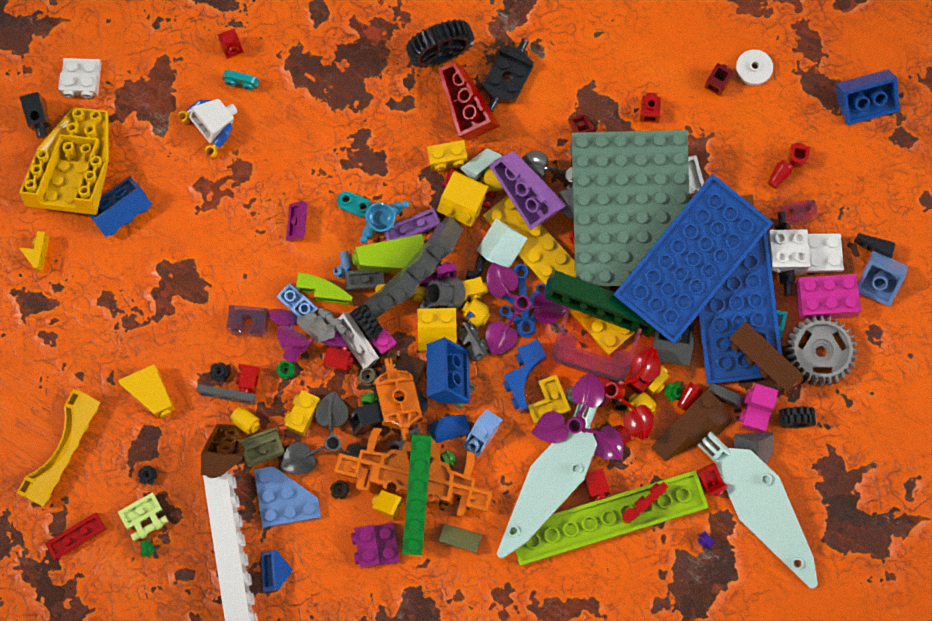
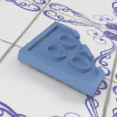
[254,466,321,528]

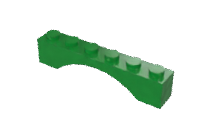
[402,433,432,556]

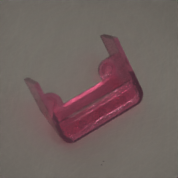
[552,307,642,383]

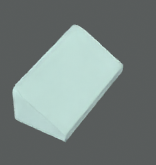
[460,148,502,180]

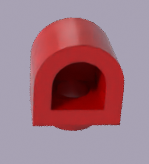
[788,143,811,168]

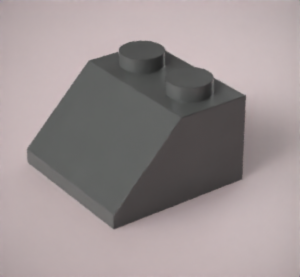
[652,325,694,366]

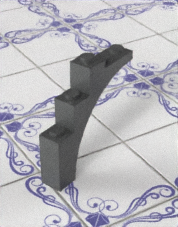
[363,216,463,319]

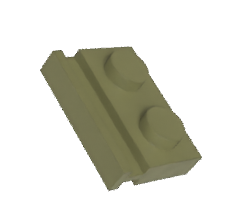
[241,427,285,468]

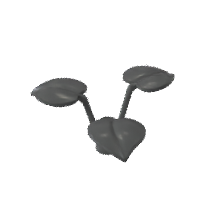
[522,142,574,219]
[281,392,366,474]

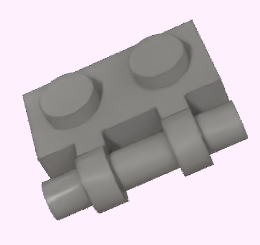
[297,308,346,343]

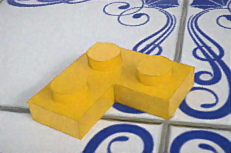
[528,374,571,425]

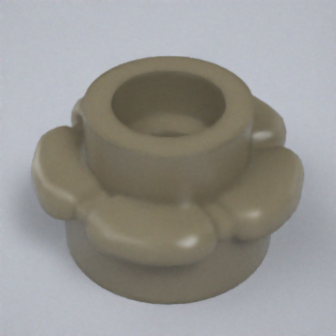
[358,367,377,386]

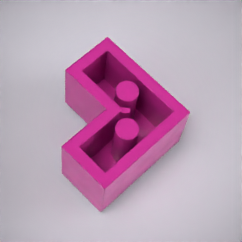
[739,384,779,433]

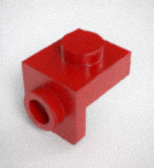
[696,463,728,496]

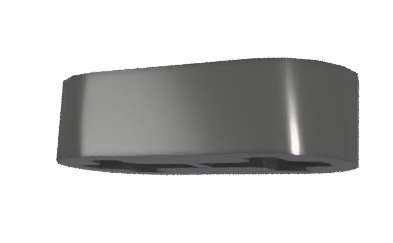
[708,384,744,408]

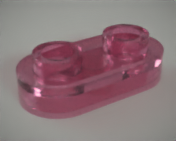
[780,200,817,224]

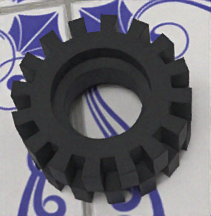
[350,304,383,340]
[779,406,816,429]

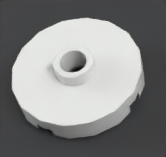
[736,49,773,86]

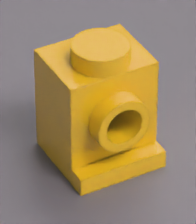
[462,277,488,305]

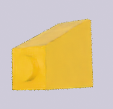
[118,364,175,418]

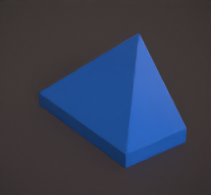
[428,414,470,443]
[261,550,293,592]

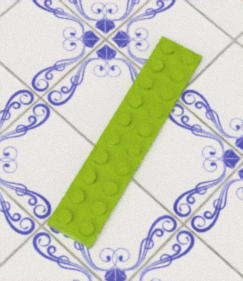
[513,470,709,566]

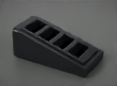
[854,233,895,258]

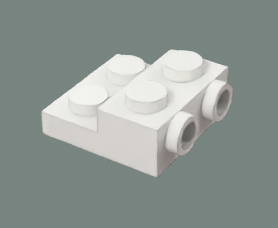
[58,58,102,98]

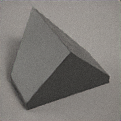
[734,432,774,464]

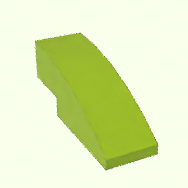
[296,272,354,306]

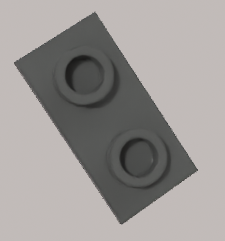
[457,322,490,362]

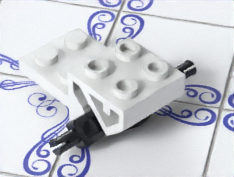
[767,212,844,296]

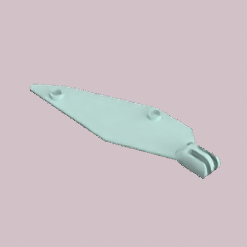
[497,404,598,558]
[697,431,818,589]

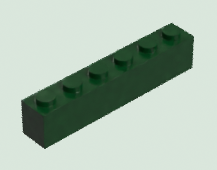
[544,270,656,337]

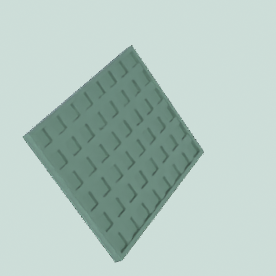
[571,130,689,287]

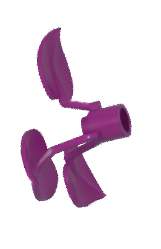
[485,263,568,354]
[268,309,348,363]
[532,373,624,460]

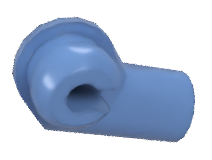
[333,251,351,278]

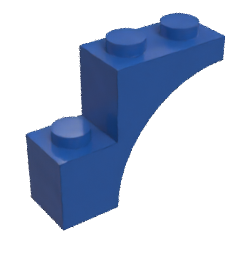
[502,339,546,414]

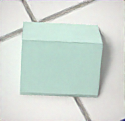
[477,218,528,268]

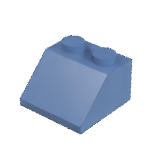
[858,251,908,307]

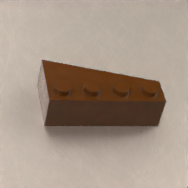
[729,322,803,397]

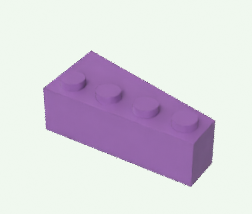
[489,151,567,230]

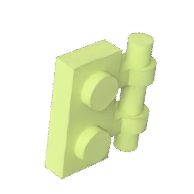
[118,492,169,541]

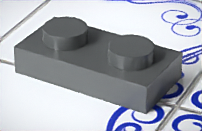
[344,270,385,292]

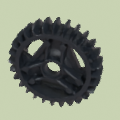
[406,19,475,68]

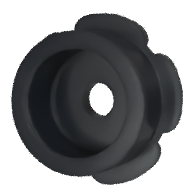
[210,363,229,381]
[138,465,157,485]

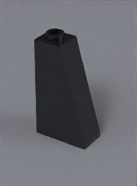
[349,391,428,436]

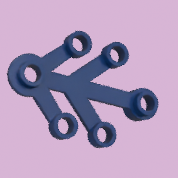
[500,264,546,338]

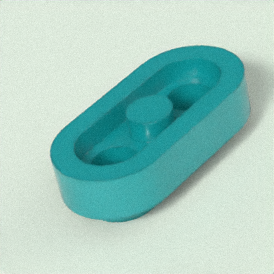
[222,70,260,91]
[337,191,372,219]

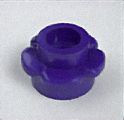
[697,531,715,549]

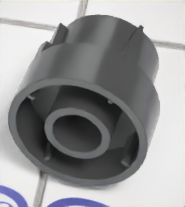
[425,277,465,309]

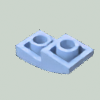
[276,283,318,317]

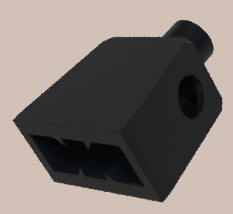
[20,92,51,139]

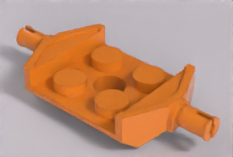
[373,358,422,442]

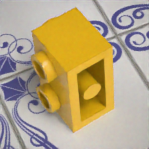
[427,140,468,172]
[284,390,321,437]

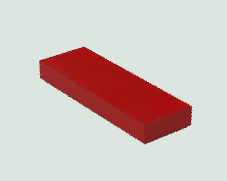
[45,512,107,561]

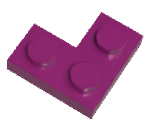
[419,262,457,288]

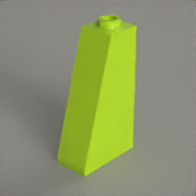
[352,234,424,274]

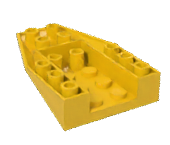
[19,107,109,215]

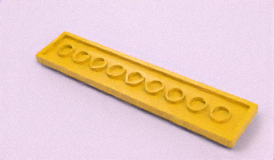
[483,195,635,356]

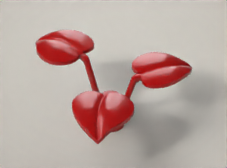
[596,347,661,440]

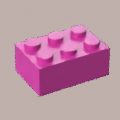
[795,274,861,321]

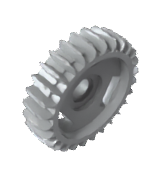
[785,315,859,387]

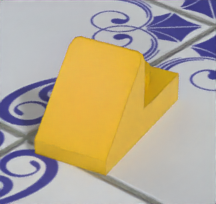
[19,231,49,273]

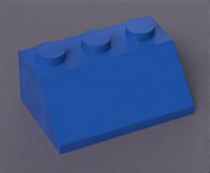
[835,69,900,125]
[88,176,152,237]
[426,337,470,404]

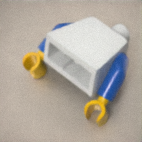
[178,99,237,158]

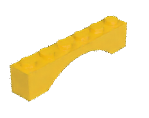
[17,389,100,507]

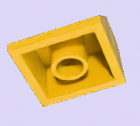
[437,171,489,227]
[418,308,457,352]

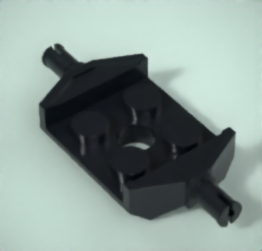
[482,38,534,112]

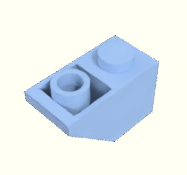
[462,409,503,457]

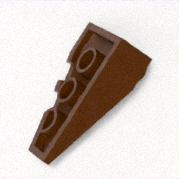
[651,389,733,461]
[201,424,245,478]

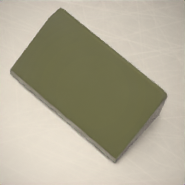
[438,523,482,554]

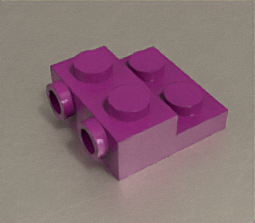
[351,522,400,569]

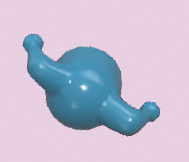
[360,200,409,244]

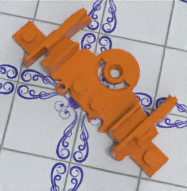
[334,428,493,517]

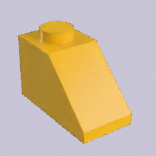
[371,490,404,521]

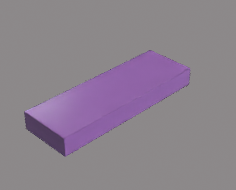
[383,208,441,241]

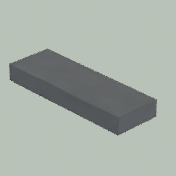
[196,384,257,405]

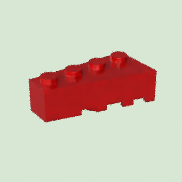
[438,62,500,141]

